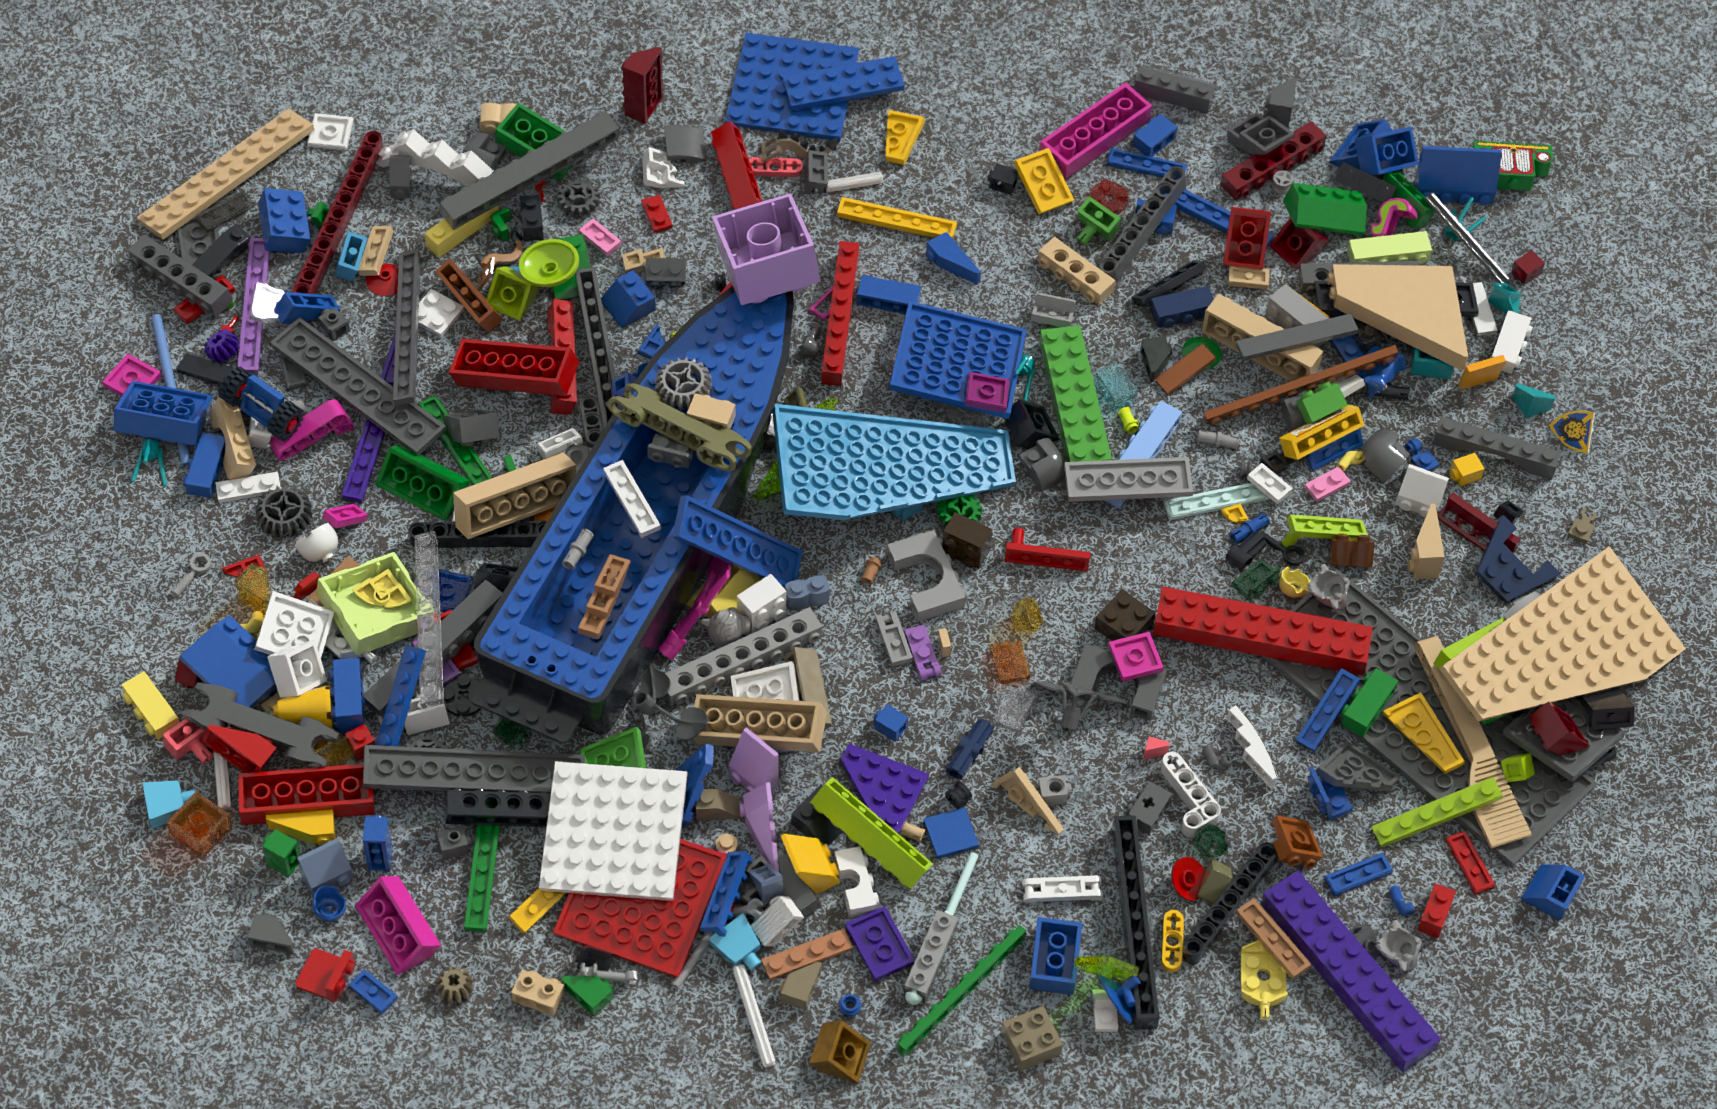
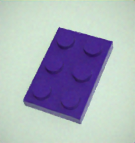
[845,906,915,982]

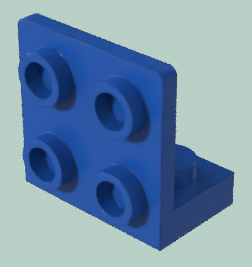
[1307,766,1353,820]

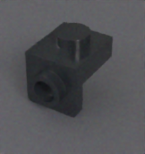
[575,945,614,972]

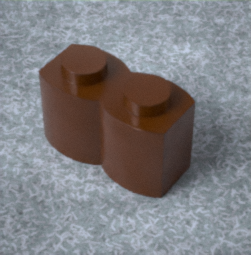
[1329,533,1375,567]

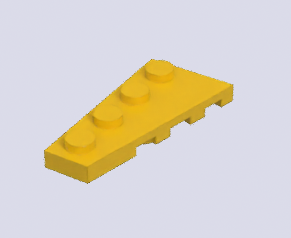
[1383,692,1464,774]

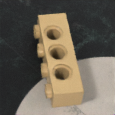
[1038,237,1116,305]

